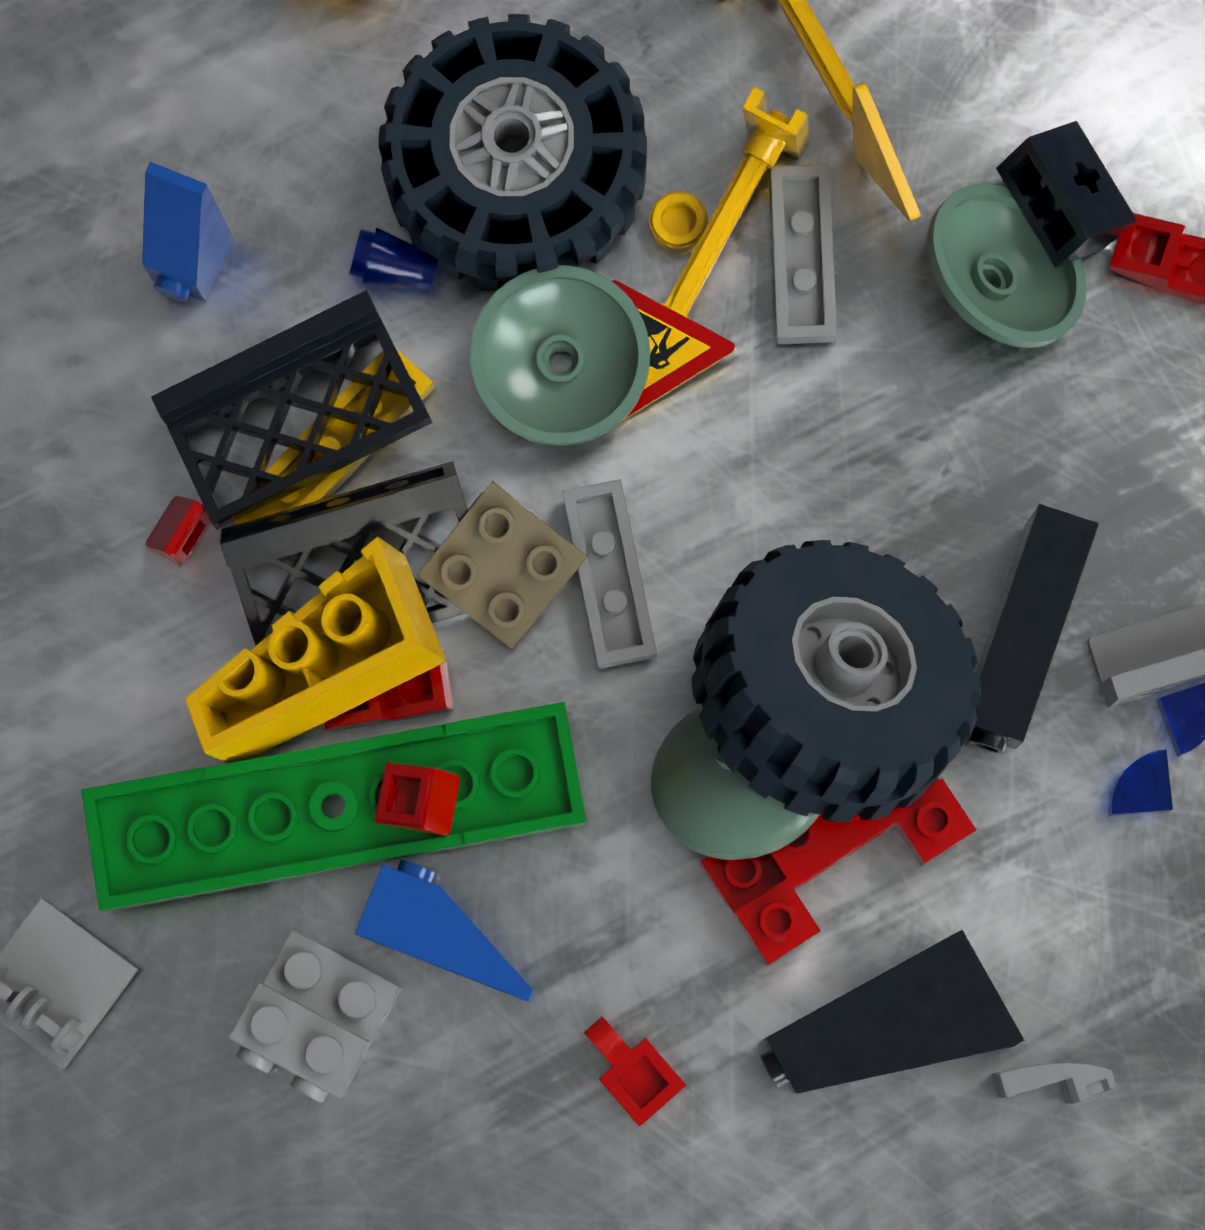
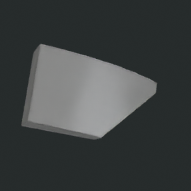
[992,1063,1117,1104]

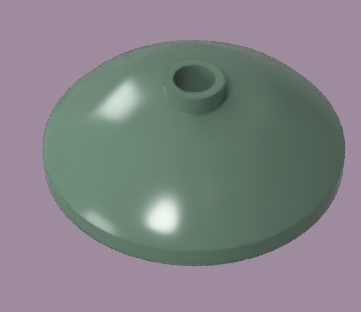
[927,183,1086,348]
[469,265,650,446]
[651,705,820,860]

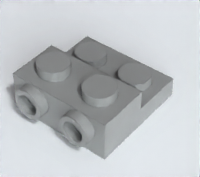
[229,929,402,1103]

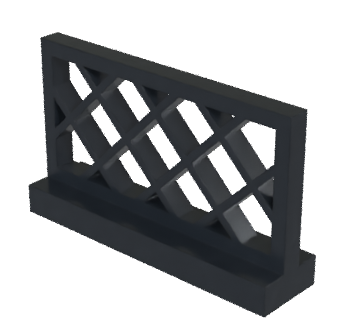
[151,290,433,530]
[220,461,468,646]

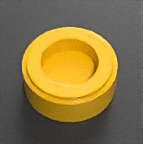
[649,192,708,254]

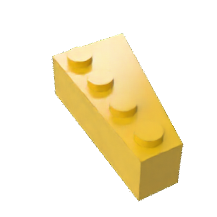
[185,537,447,763]

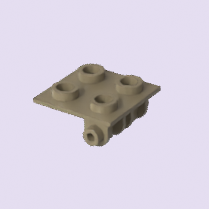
[417,481,588,650]

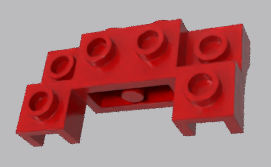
[700,778,977,966]

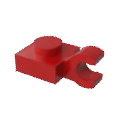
[584,1016,687,1127]

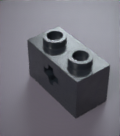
[996,120,1137,268]

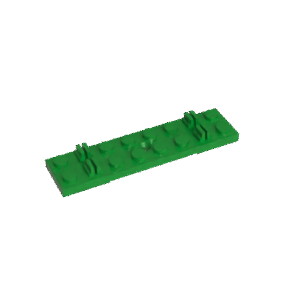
[81,702,587,912]

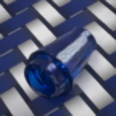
[349,227,438,290]

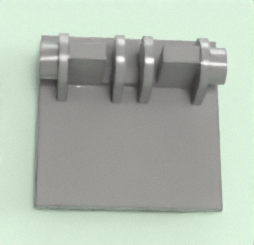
[0,898,138,1070]

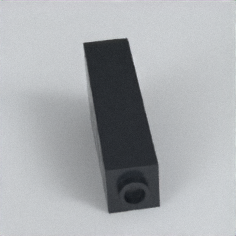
[969,504,1099,754]
[760,930,1025,1094]

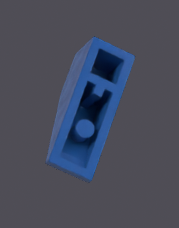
[142,162,234,302]
[355,859,535,1003]

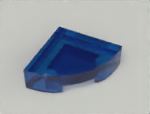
[1156,683,1205,757]
[1108,749,1173,817]

